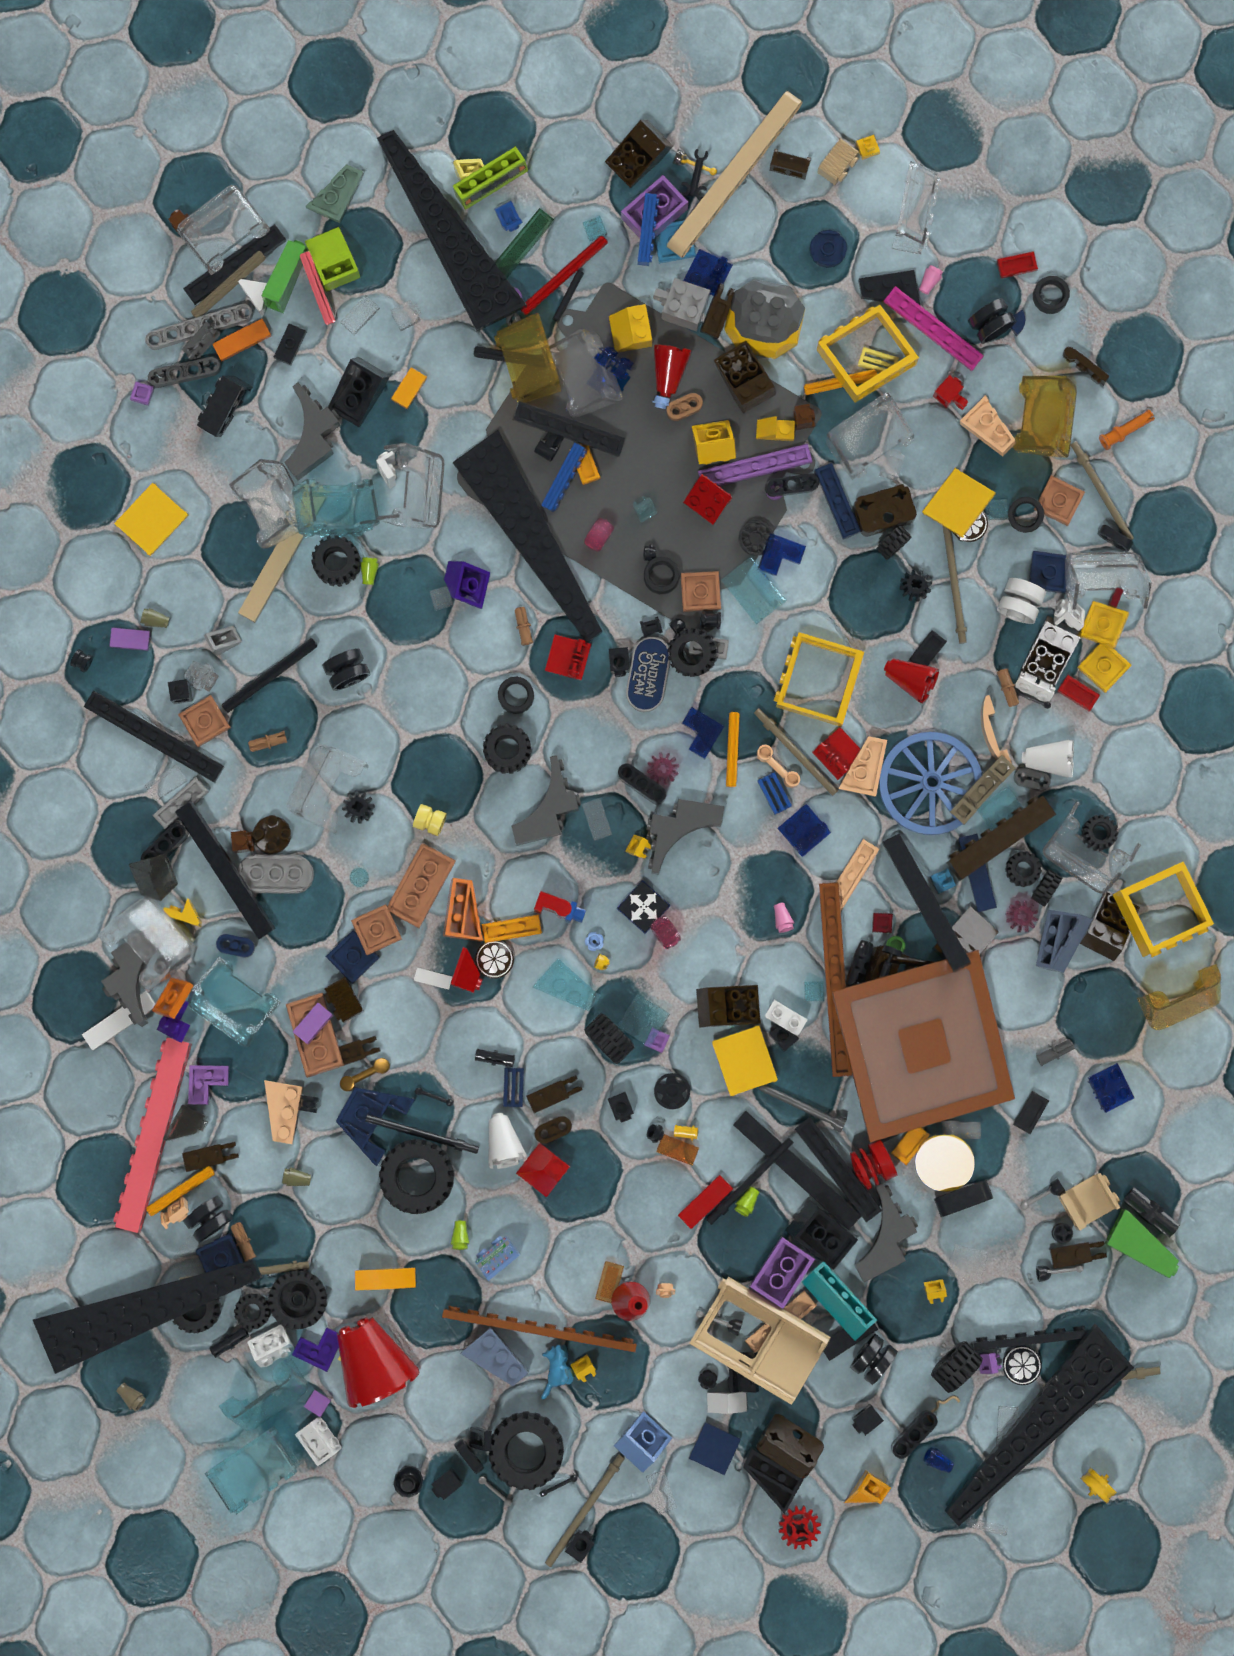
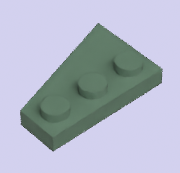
[306,164,364,223]

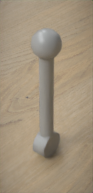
[479,1476,512,1506]

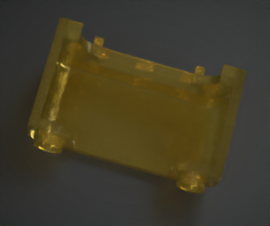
[494,313,561,403]
[1013,376,1077,458]
[1137,964,1221,1030]

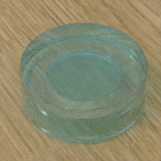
[349,868,369,887]

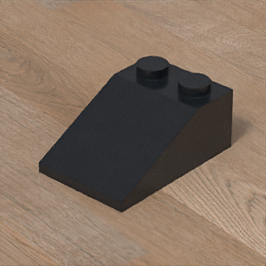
[328,357,390,427]
[785,1200,858,1270]

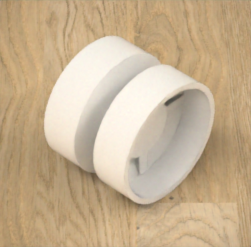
[997,578,1046,624]

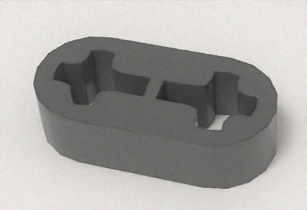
[1014,768,1051,791]

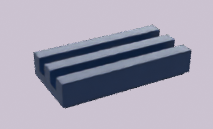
[503,1068,524,1107]

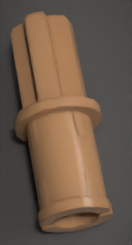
[515,607,533,646]
[997,669,1019,707]
[248,731,287,752]
[231,1222,256,1261]

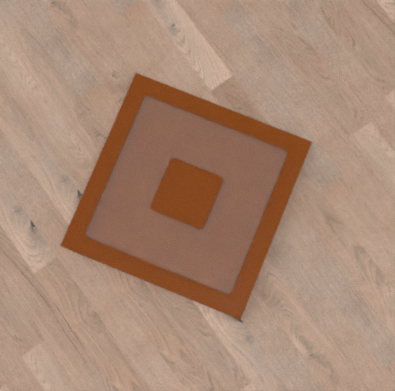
[832,950,1015,1142]

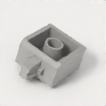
[653,278,710,332]

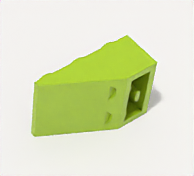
[305,227,361,292]

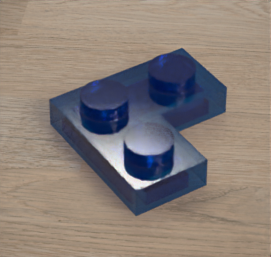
[757,533,806,576]
[682,707,725,760]

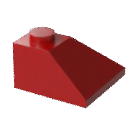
[451,947,483,993]
[516,1143,570,1197]

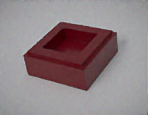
[1108,587,1123,608]
[872,913,893,933]

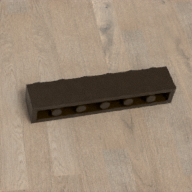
[946,796,1056,881]

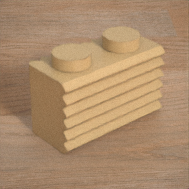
[817,138,859,185]

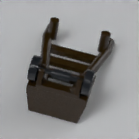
[863,945,933,983]

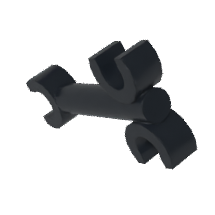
[680,149,708,201]

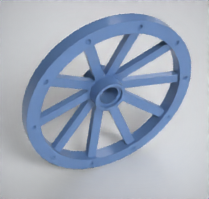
[879,732,982,835]

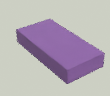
[110,628,150,651]
[293,1003,333,1045]

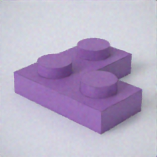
[188,1065,229,1105]

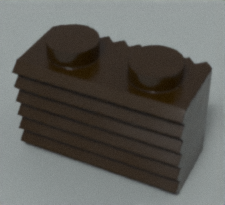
[323,977,365,1023]

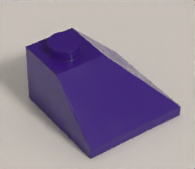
[444,561,490,609]

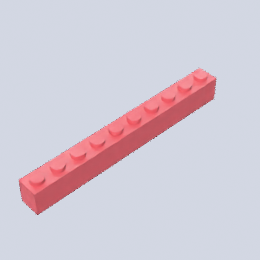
[114,1037,192,1233]

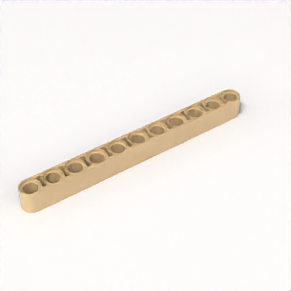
[667,91,803,258]

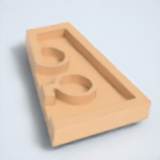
[960,395,1015,456]
[838,736,887,797]
[264,1080,303,1144]

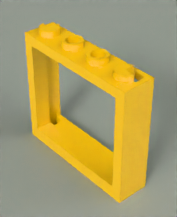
[817,305,919,403]
[774,632,864,727]
[1112,861,1214,957]

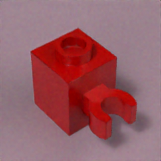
[933,375,968,410]

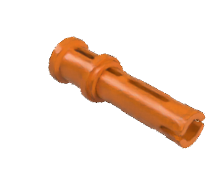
[1099,410,1155,450]

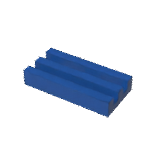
[757,772,792,815]

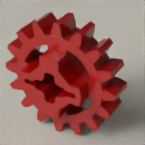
[778,1505,821,1550]

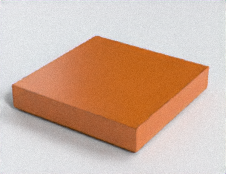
[152,978,194,1019]

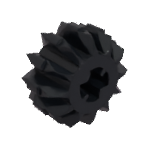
[899,569,932,602]
[342,791,375,824]

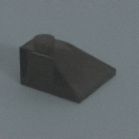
[163,1105,208,1141]

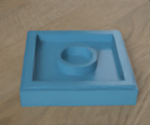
[654,220,696,264]

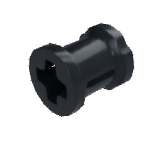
[701,611,721,629]
[640,616,663,638]

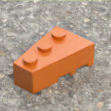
[443,878,483,942]

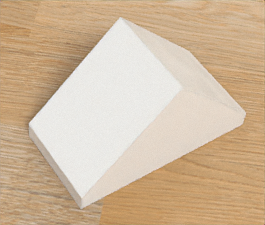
[238,279,267,316]
[707,1392,747,1414]

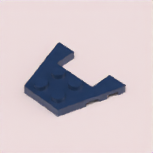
[336,1087,415,1166]

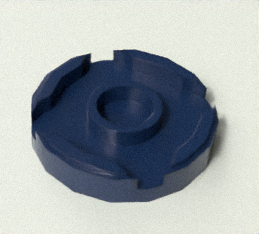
[809,230,847,268]

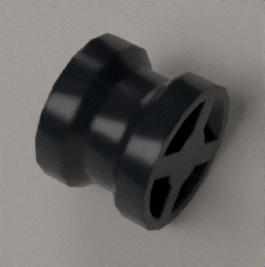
[70,649,93,673]
[298,1095,319,1113]
[1051,1223,1073,1243]

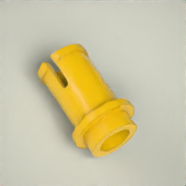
[674,1125,698,1141]

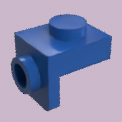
[494,201,523,232]

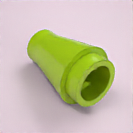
[360,557,379,585]
[735,1187,760,1217]
[450,1221,470,1250]

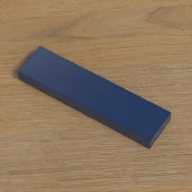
[814,463,861,539]
[958,834,997,913]

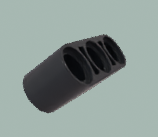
[618,763,666,805]
[141,823,188,869]
[934,1180,993,1217]
[891,1410,938,1459]

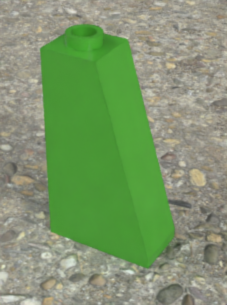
[261,240,308,314]
[1104,1209,1179,1278]

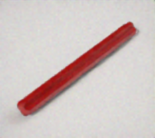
[521,236,608,315]

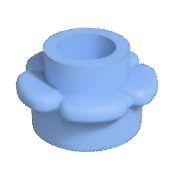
[652,395,670,409]
[585,932,604,951]

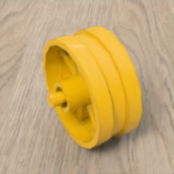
[1080,1467,1117,1503]

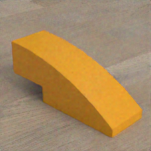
[355,1268,416,1291]

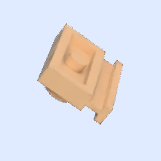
[160,1196,189,1229]

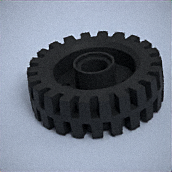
[268,1271,327,1329]

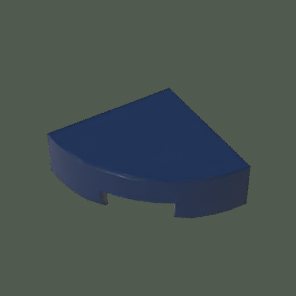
[1011,310,1026,336]

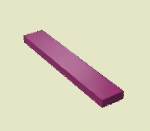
[883,286,984,371]

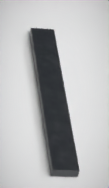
[84,691,225,783]
[175,800,276,940]
[882,834,971,973]
[733,1111,861,1230]

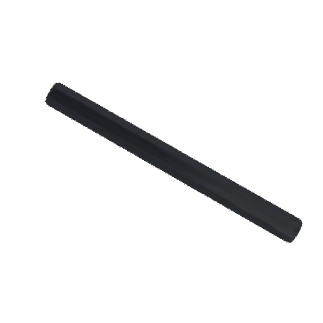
[222,638,317,713]

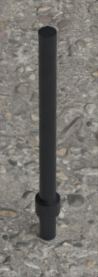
[365,1114,479,1154]
[706,1137,794,1225]

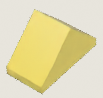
[453,159,484,181]

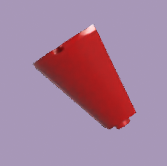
[337,1317,420,1408]

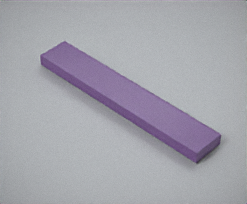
[698,444,812,486]

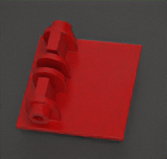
[683,474,732,525]
[545,635,591,680]
[812,727,860,780]

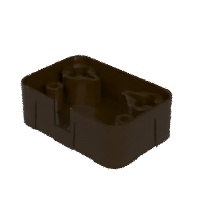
[853,484,917,537]
[757,1414,824,1479]

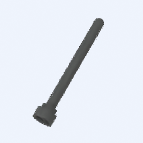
[759,1085,847,1133]

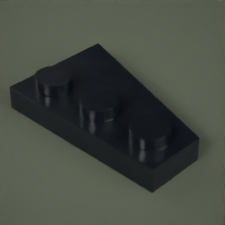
[858,270,920,305]

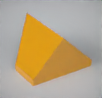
[844,1470,891,1504]

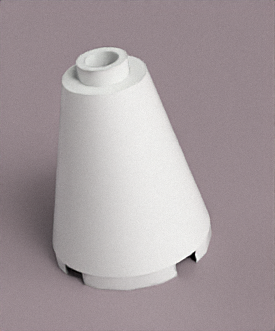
[1022,740,1074,778]
[488,1113,527,1169]

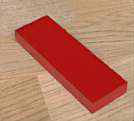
[678,1175,733,1229]

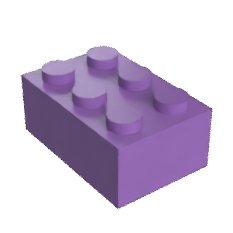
[621,175,688,239]
[749,1237,815,1309]

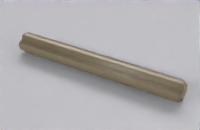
[191,251,266,318]

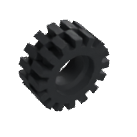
[876,526,912,560]
[1081,814,1119,851]
[1005,851,1042,887]
[1031,869,1063,907]
[234,1293,271,1330]

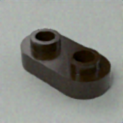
[535,1116,572,1144]

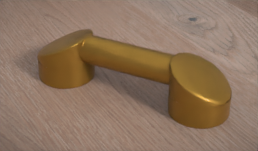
[340,1058,390,1092]

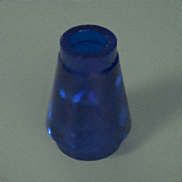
[923,1447,954,1473]

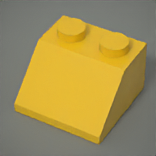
[609,304,652,353]
[692,420,736,464]

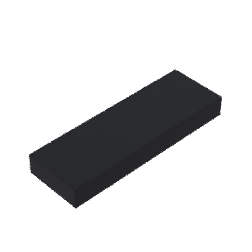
[823,1323,878,1361]

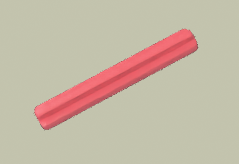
[300,251,335,325]

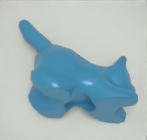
[541,1345,575,1400]

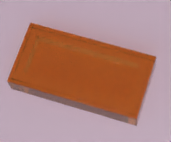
[656,1134,699,1166]
[595,1261,624,1304]

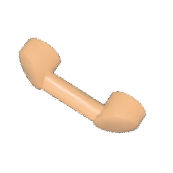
[757,745,800,788]

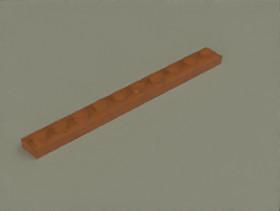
[819,882,852,1077]
[442,1306,637,1352]

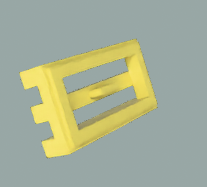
[858,347,899,373]

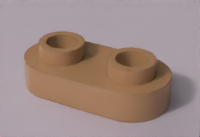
[667,393,703,421]

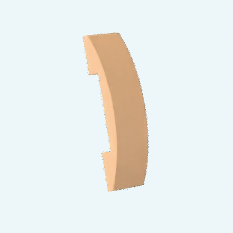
[981,695,1012,764]

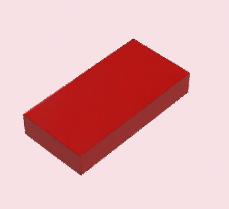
[997,251,1038,279]
[1057,675,1100,712]

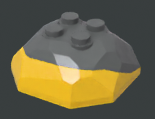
[724,279,805,359]

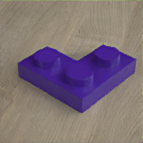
[156,1001,190,1043]
[292,1327,339,1372]

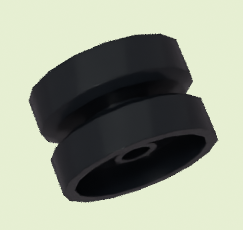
[968,298,1017,344]
[322,648,371,691]
[183,1196,234,1243]
[850,1334,898,1385]

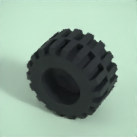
[311,535,361,587]
[667,628,718,677]
[483,724,532,774]
[584,1013,635,1064]
[172,1298,222,1334]
[931,1341,983,1393]

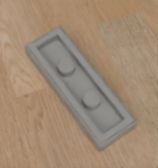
[153,777,209,830]

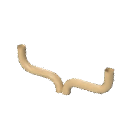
[927,1395,960,1423]

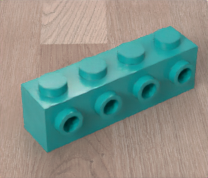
[802,1261,877,1341]

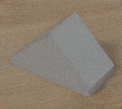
[203,626,242,657]

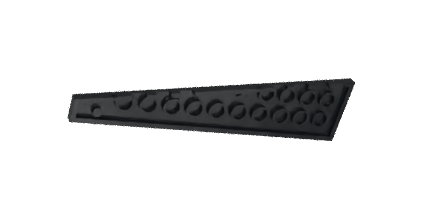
[377,130,527,332]
[452,430,602,643]
[33,1259,262,1374]
[945,1324,1134,1526]

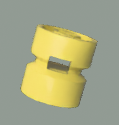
[413,804,447,836]

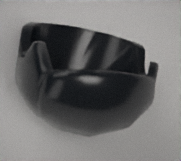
[393,1465,424,1498]

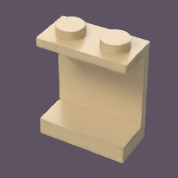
[1057,1173,1120,1231]

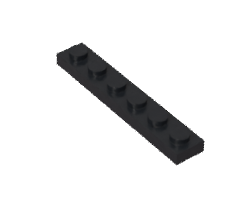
[183,224,286,305]
[512,401,625,457]
[794,1117,882,1223]
[971,1326,1090,1351]

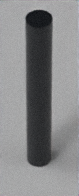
[552,270,584,322]

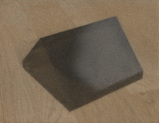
[129,854,178,901]

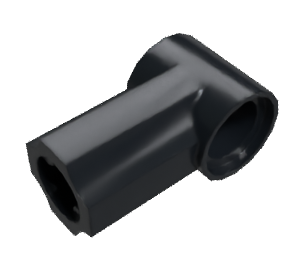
[534,433,564,462]

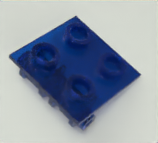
[683,249,733,296]
[594,346,636,380]
[777,804,831,857]
[1087,1063,1134,1113]

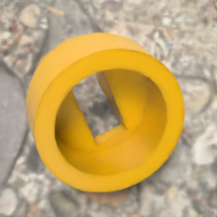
[594,953,610,970]

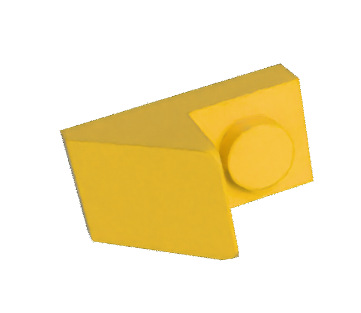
[756,416,795,441]
[162,898,202,927]

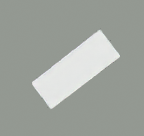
[414,968,452,990]

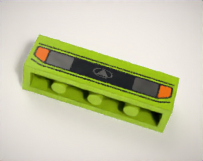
[452,146,528,210]

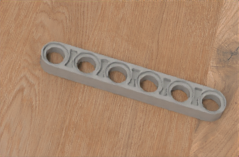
[145,304,253,350]

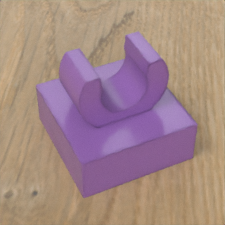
[979,1353,1002,1374]

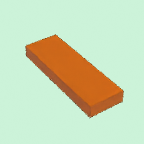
[212,319,271,362]

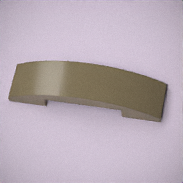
[950,755,1016,825]

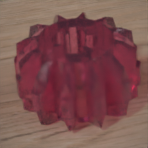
[584,518,614,552]
[647,752,679,785]
[1005,900,1039,933]
[650,916,681,949]

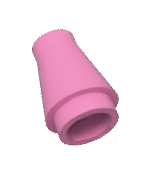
[918,265,943,295]
[773,903,794,933]

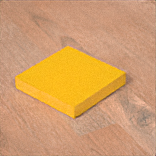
[1081,601,1129,648]
[1077,644,1132,693]

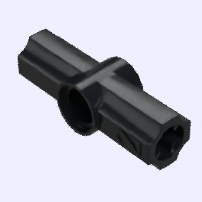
[1123,1187,1180,1238]

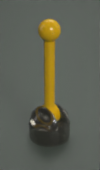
[673,149,717,175]

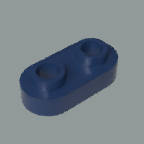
[216,934,255,958]

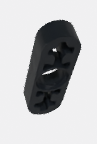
[765,474,819,497]

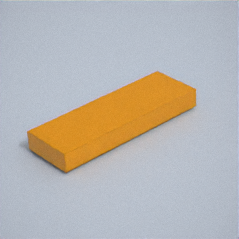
[482,915,542,943]

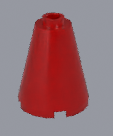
[654,345,692,398]
[884,658,939,704]
[611,1282,650,1321]

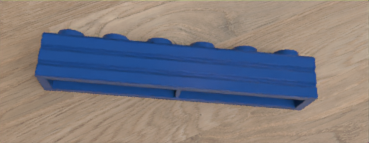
[637,193,659,266]
[541,442,587,512]

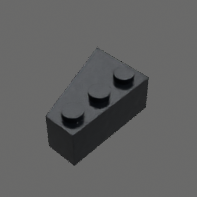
[197,376,253,437]
[742,1447,804,1514]

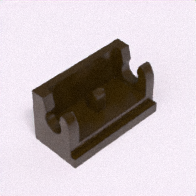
[769,149,811,180]

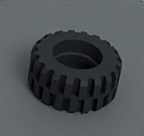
[379,1139,455,1214]
[488,1411,564,1490]

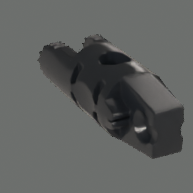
[846,940,873,986]

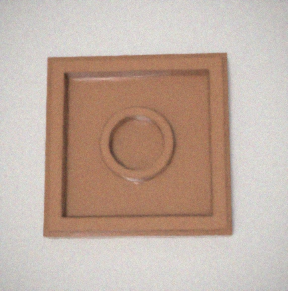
[1034,475,1085,526]
[681,571,721,612]
[178,695,231,747]
[351,904,402,956]

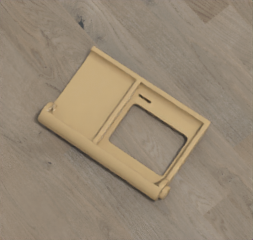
[689,1277,831,1405]

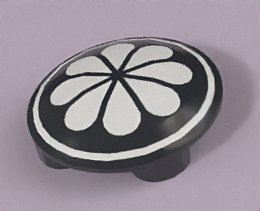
[1003,1346,1042,1385]

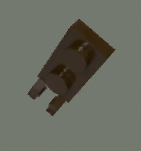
[700,283,735,339]
[1063,346,1109,386]
[330,1036,381,1071]
[526,1075,583,1113]
[182,1142,239,1172]
[1049,1241,1107,1269]

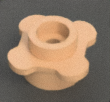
[656,1283,675,1298]

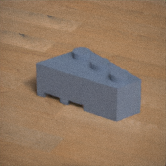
[1036,910,1093,973]
[460,1326,529,1386]

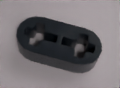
[1097,525,1133,552]
[454,1438,484,1474]

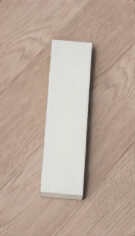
[82,991,156,1051]

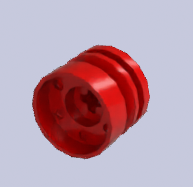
[850,1140,898,1190]

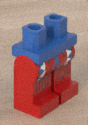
[534,891,586,923]

